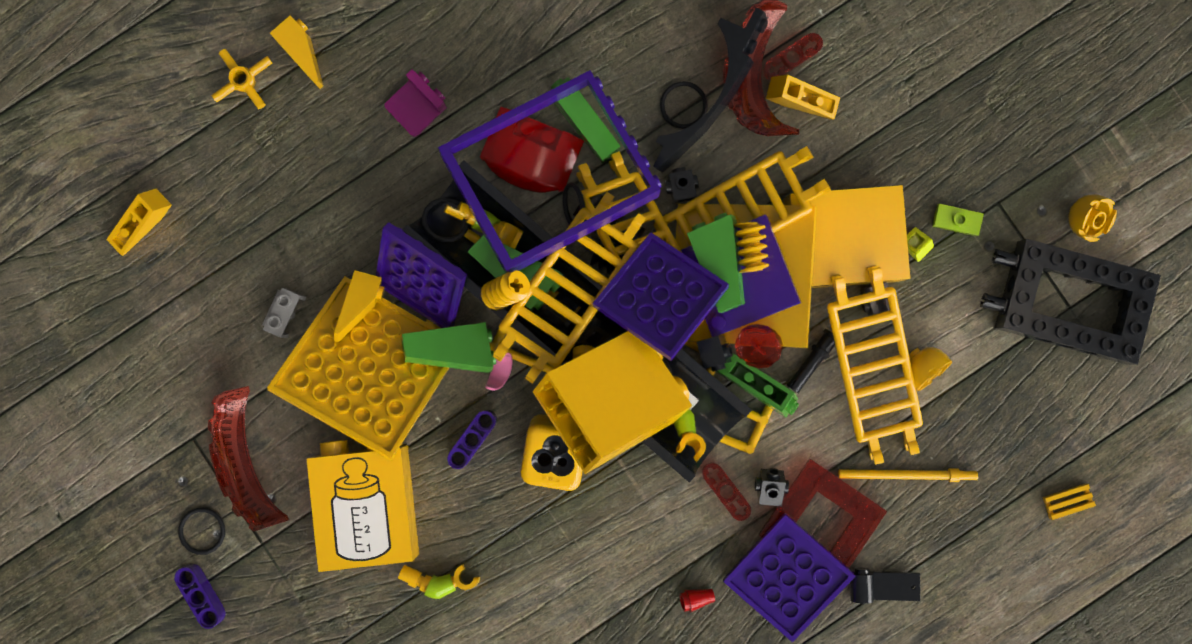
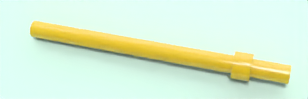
[838,468,978,482]

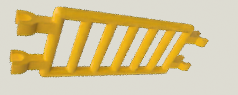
[653,146,831,246]
[576,152,704,323]
[493,192,646,384]
[827,265,923,465]

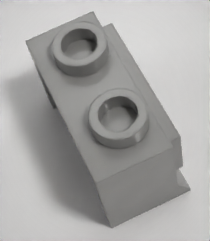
[262,288,306,338]

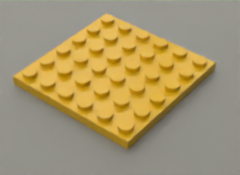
[267,276,449,461]

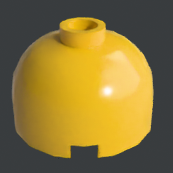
[1068,194,1117,242]
[909,347,952,391]

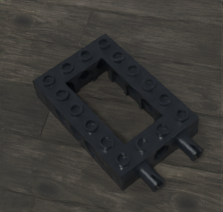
[980,239,1161,365]

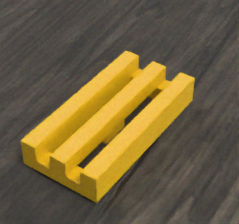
[1042,483,1096,520]

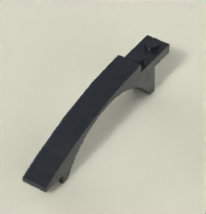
[653,7,768,173]

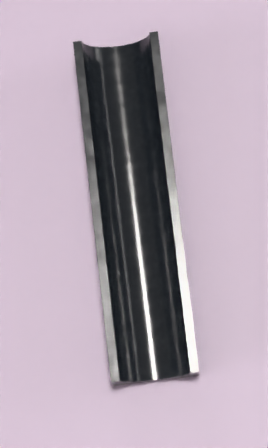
[402,160,752,483]

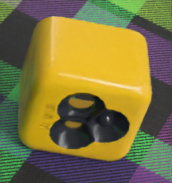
[521,414,583,491]

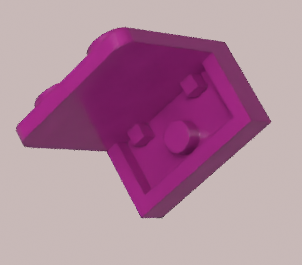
[384,69,447,137]

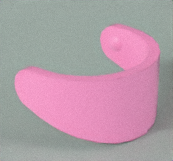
[485,349,513,391]

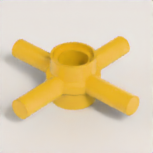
[211,49,273,109]

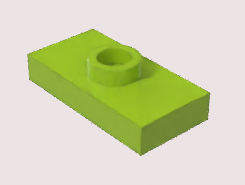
[932,204,984,237]

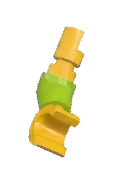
[443,202,523,249]
[673,409,706,462]
[398,564,480,599]

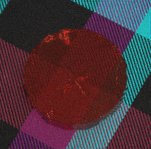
[735,324,783,368]

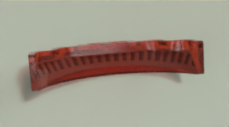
[723,0,800,136]
[208,386,289,531]

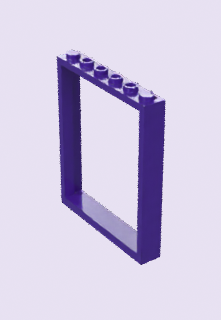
[438,70,662,273]

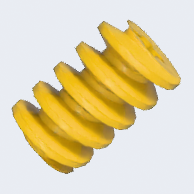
[734,222,769,273]
[481,270,530,310]

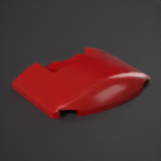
[480,107,584,193]

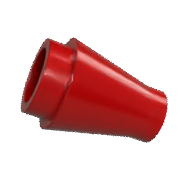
[679,588,715,613]

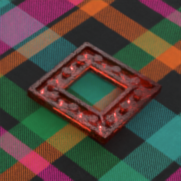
[758,459,887,568]

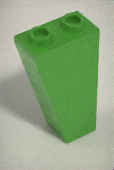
[551,77,620,164]
[687,213,745,313]
[468,235,563,311]
[401,322,496,373]
[716,353,799,418]

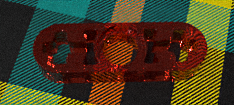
[763,33,823,80]
[702,462,751,521]

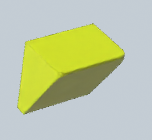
[907,227,934,262]

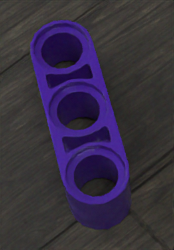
[447,410,497,469]
[174,564,226,629]

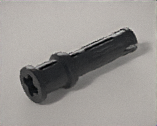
[787,328,835,394]

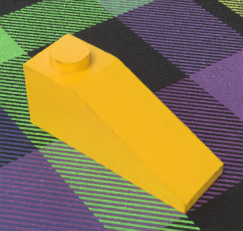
[270,15,323,89]
[766,75,840,120]
[106,188,172,256]
[334,270,385,342]

